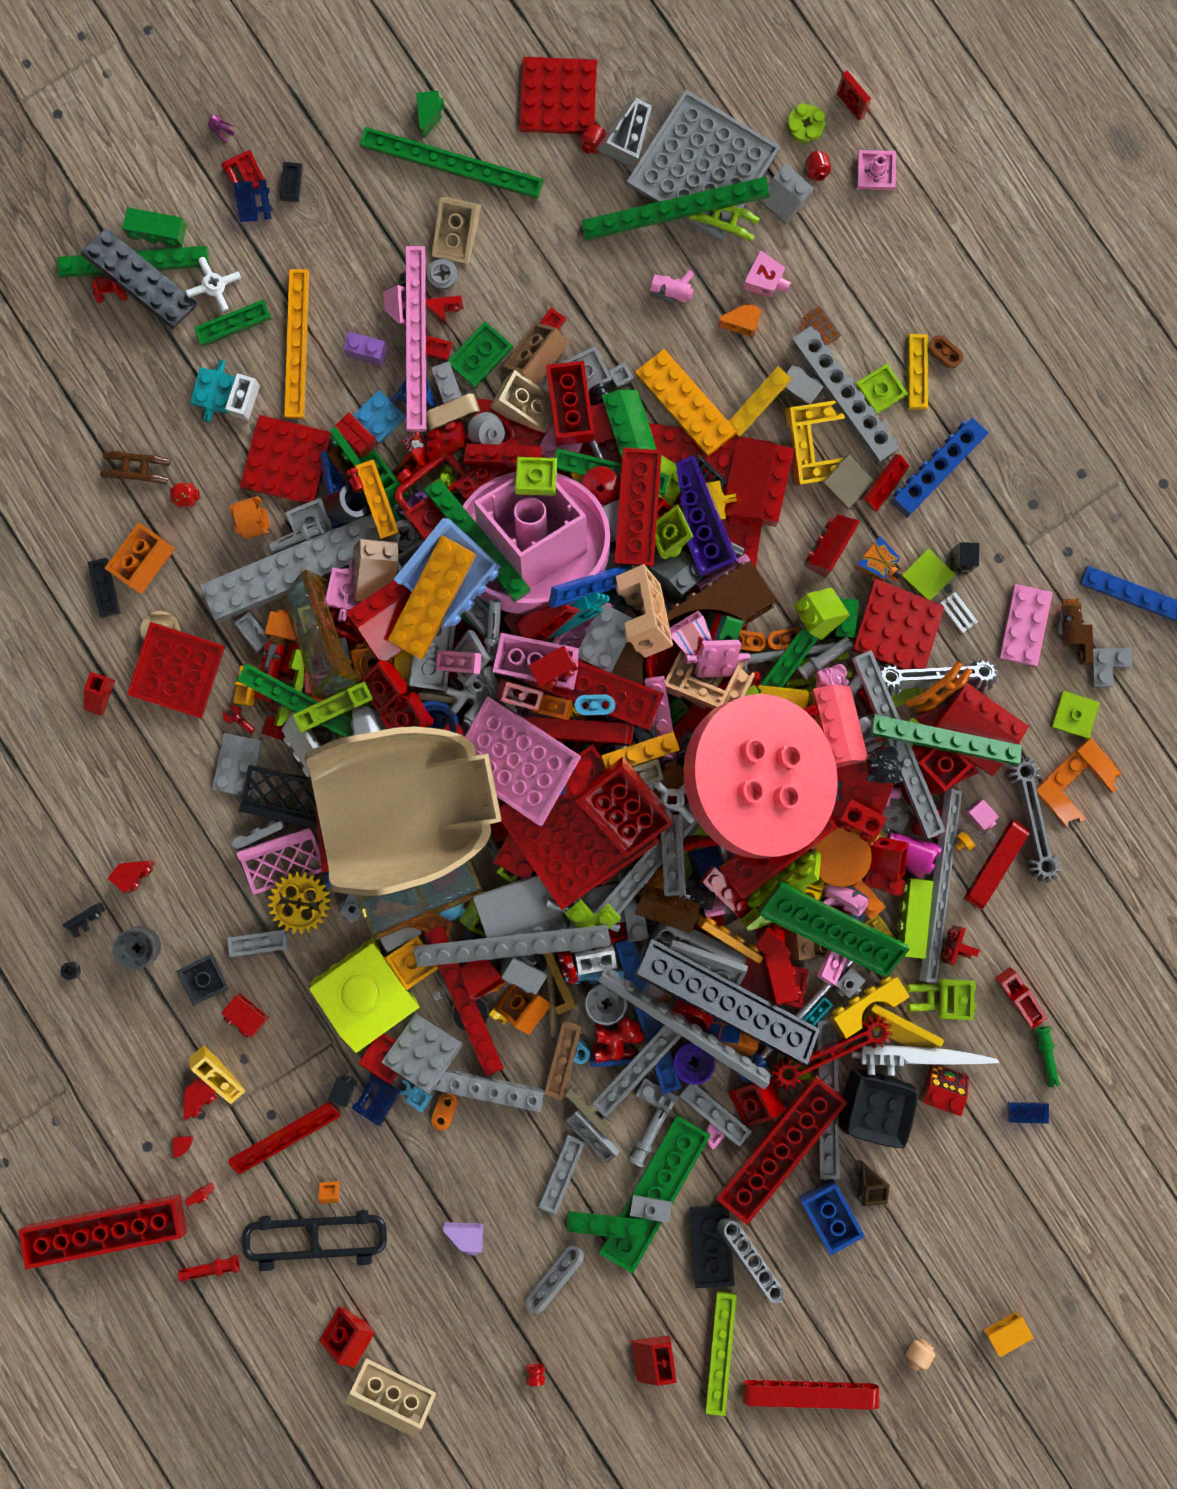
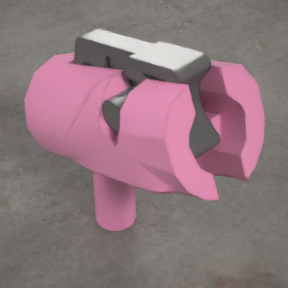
[650,270,694,304]
[823,883,868,916]

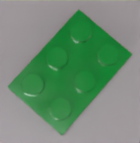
[447,321,513,389]

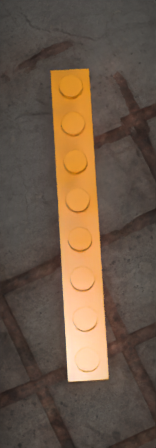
[284,269,309,419]

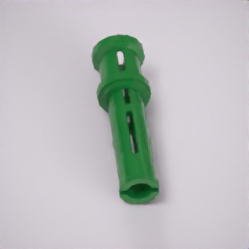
[1033,1026,1060,1087]

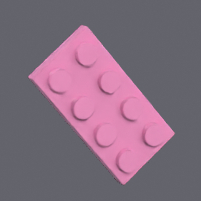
[998,584,1053,667]

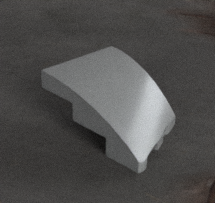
[351,705,386,736]

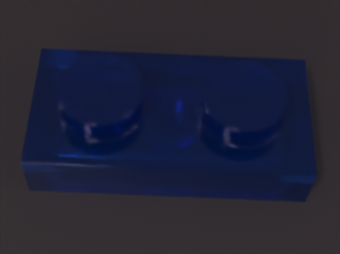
[1008,1102,1049,1124]

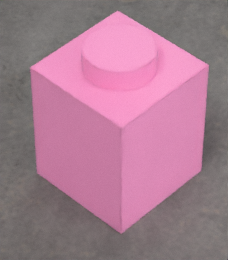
[965,800,999,830]

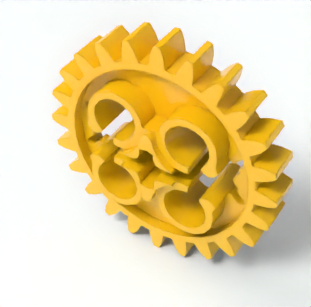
[268,871,332,934]

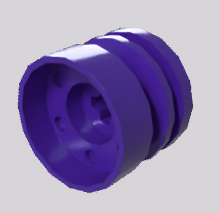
[674,1040,715,1085]

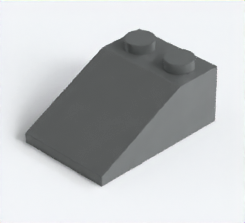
[646,545,706,603]

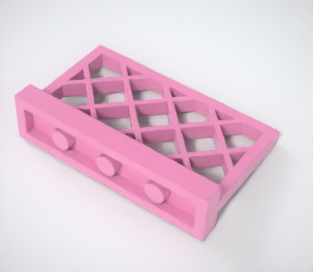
[237,827,322,895]

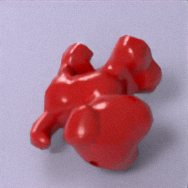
[592,1017,644,1063]

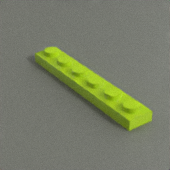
[705,1291,737,1416]

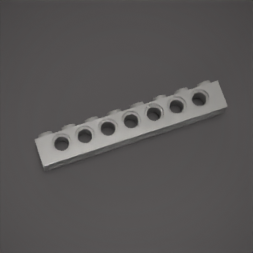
[790,326,899,465]

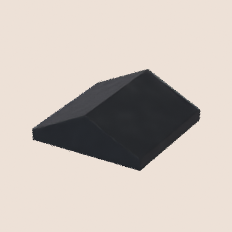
[176,954,229,1006]

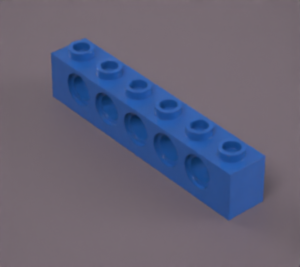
[891,417,989,518]

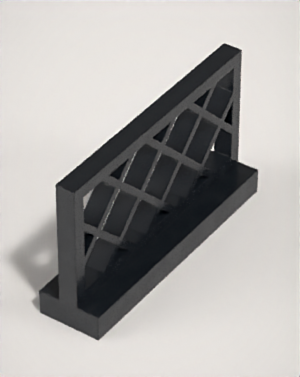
[239,765,317,829]

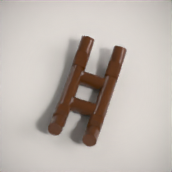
[100,451,171,485]

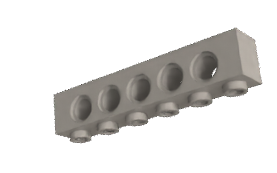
[433,1069,545,1112]

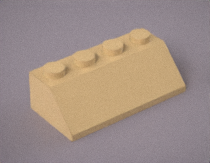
[345,1358,436,1438]

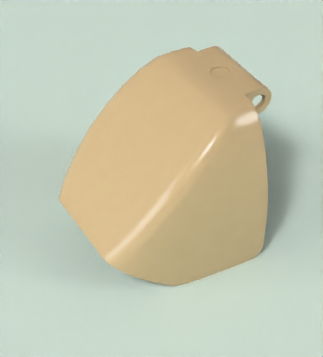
[305,727,502,896]

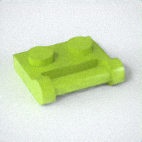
[938,978,975,1020]

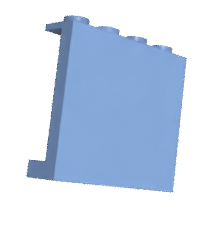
[394,518,501,627]

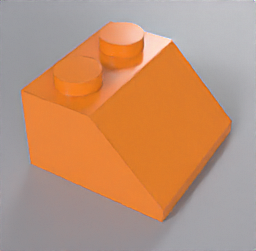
[495,984,552,1035]

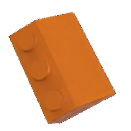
[105,522,176,594]

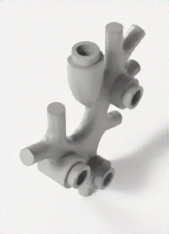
[444,674,511,728]

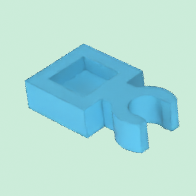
[396,1080,433,1112]

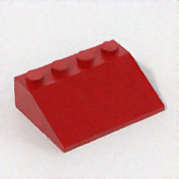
[724,441,795,527]
[346,580,412,662]
[934,683,1029,777]
[575,756,674,858]

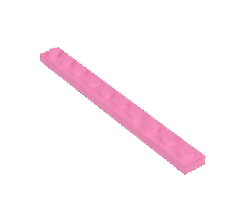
[406,246,426,432]

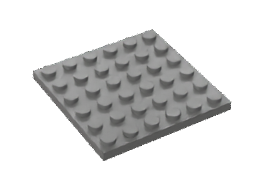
[626,90,781,242]

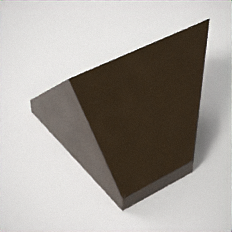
[857,1160,890,1206]

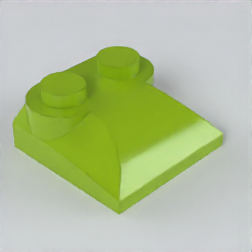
[655,505,693,560]

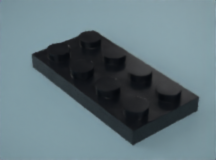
[689,1204,735,1288]

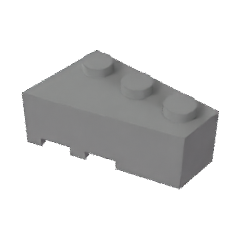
[596,98,652,165]

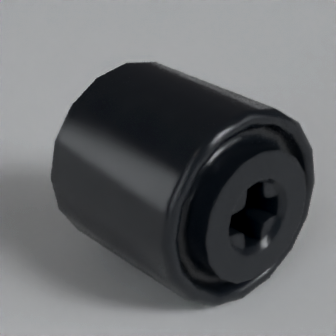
[324,484,369,525]

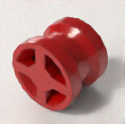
[526,1363,545,1386]

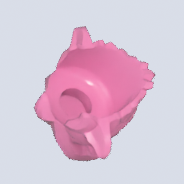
[811,664,849,694]

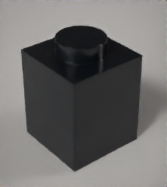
[328,1074,358,1107]

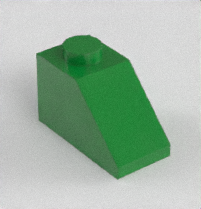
[416,91,445,138]

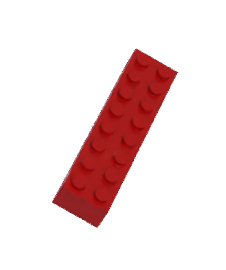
[716,1074,848,1225]
[18,1194,187,1270]

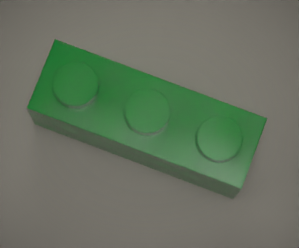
[122,207,187,247]

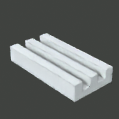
[939,592,978,634]

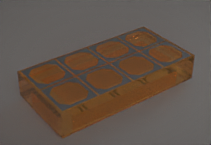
[803,305,841,345]

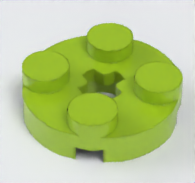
[787,103,826,144]

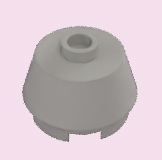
[468,412,505,445]

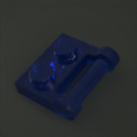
[352,1073,401,1126]

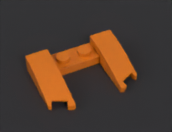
[1036,738,1121,826]

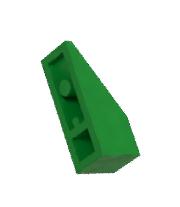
[359,449,408,507]

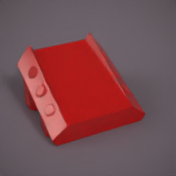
[379,692,434,729]

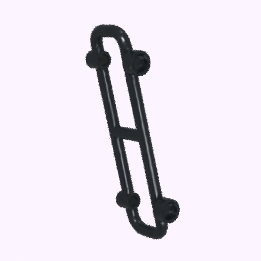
[242,1210,387,1271]

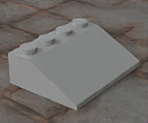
[473,875,568,938]

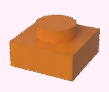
[318,1181,340,1204]

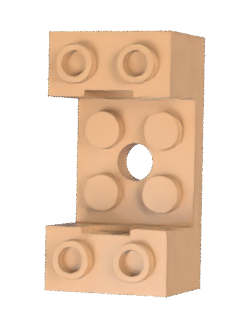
[615,564,673,658]

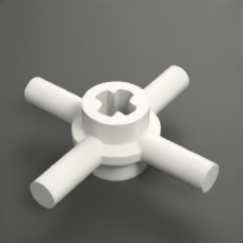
[185,257,241,312]
[651,781,696,824]

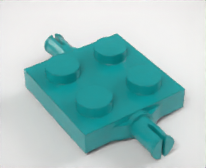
[190,359,236,423]

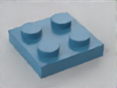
[353,390,406,444]

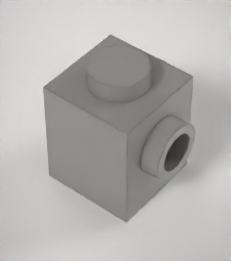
[339,894,370,923]
[834,967,865,998]

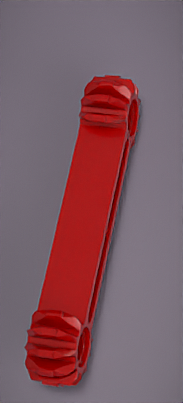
[770,1015,893,1091]

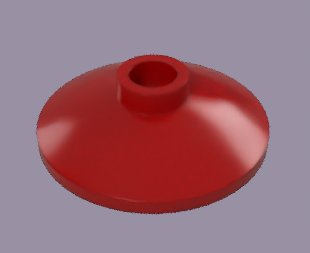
[582,466,621,504]

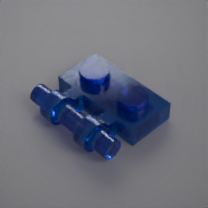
[233,180,272,223]

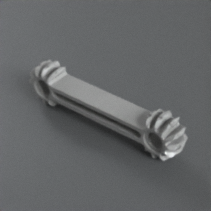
[879,659,999,696]
[1007,756,1062,883]

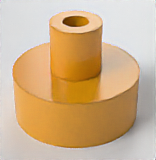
[954,831,975,851]

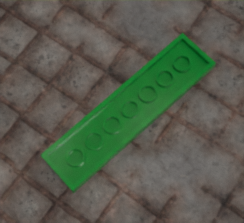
[757,881,910,978]
[599,1114,711,1273]

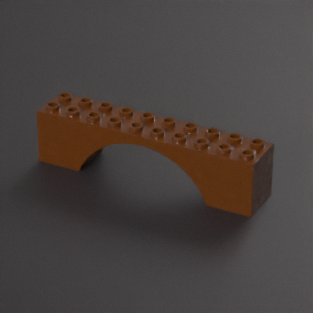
[587,561,776,685]

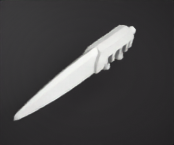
[851,1045,999,1076]

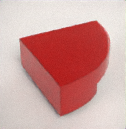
[173,1135,194,1158]

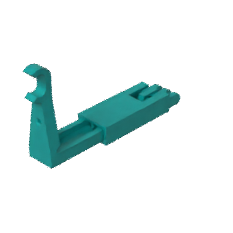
[523,592,610,687]

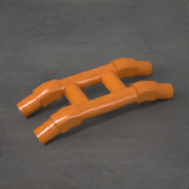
[905,661,973,714]

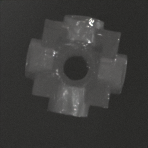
[881,805,910,834]

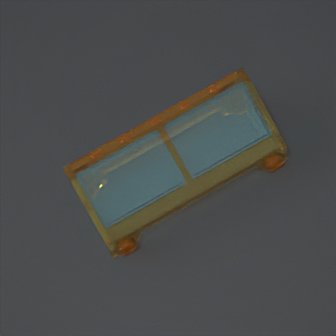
[282,569,362,700]
[355,859,483,941]

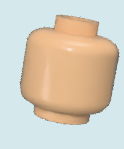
[905,1339,935,1371]

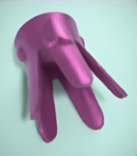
[208,115,235,143]

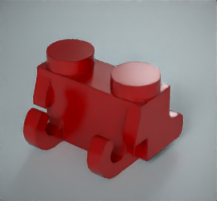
[92,277,128,304]

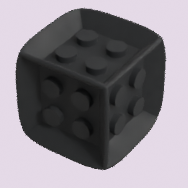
[839,1069,918,1149]

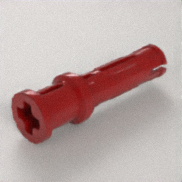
[178,1254,240,1282]

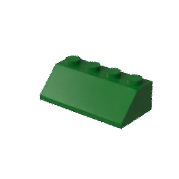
[602,390,657,464]

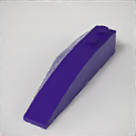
[676,455,740,577]

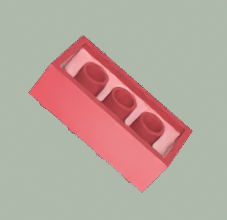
[812,685,867,768]

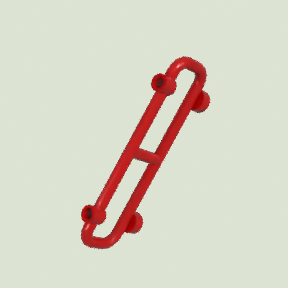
[395,411,517,512]

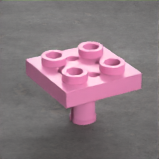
[857,150,896,191]

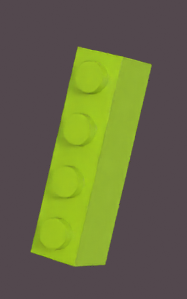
[897,878,933,959]

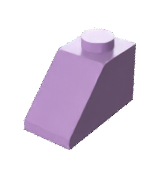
[443,1222,484,1255]

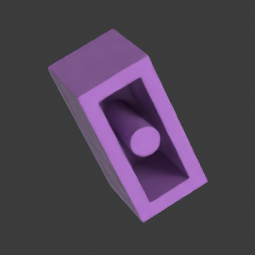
[343,331,388,366]

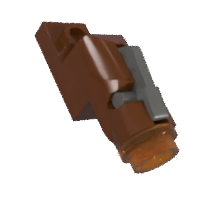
[1057,598,1094,665]

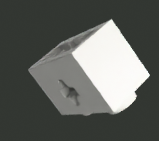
[574,943,617,975]

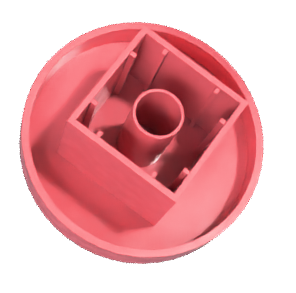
[684,694,838,859]

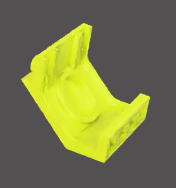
[309,938,420,1053]

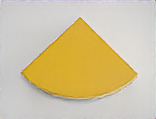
[489,1007,508,1024]

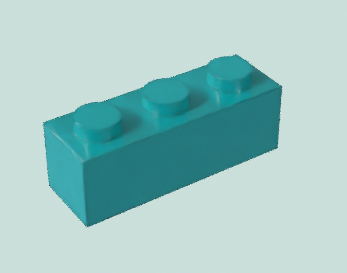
[802,996,833,1026]

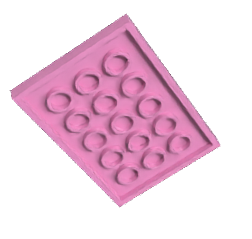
[465,696,582,826]

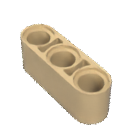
[426,394,480,431]

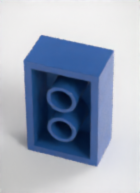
[799,1179,865,1256]

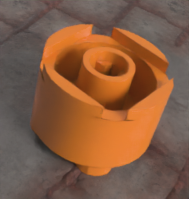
[229,496,270,539]

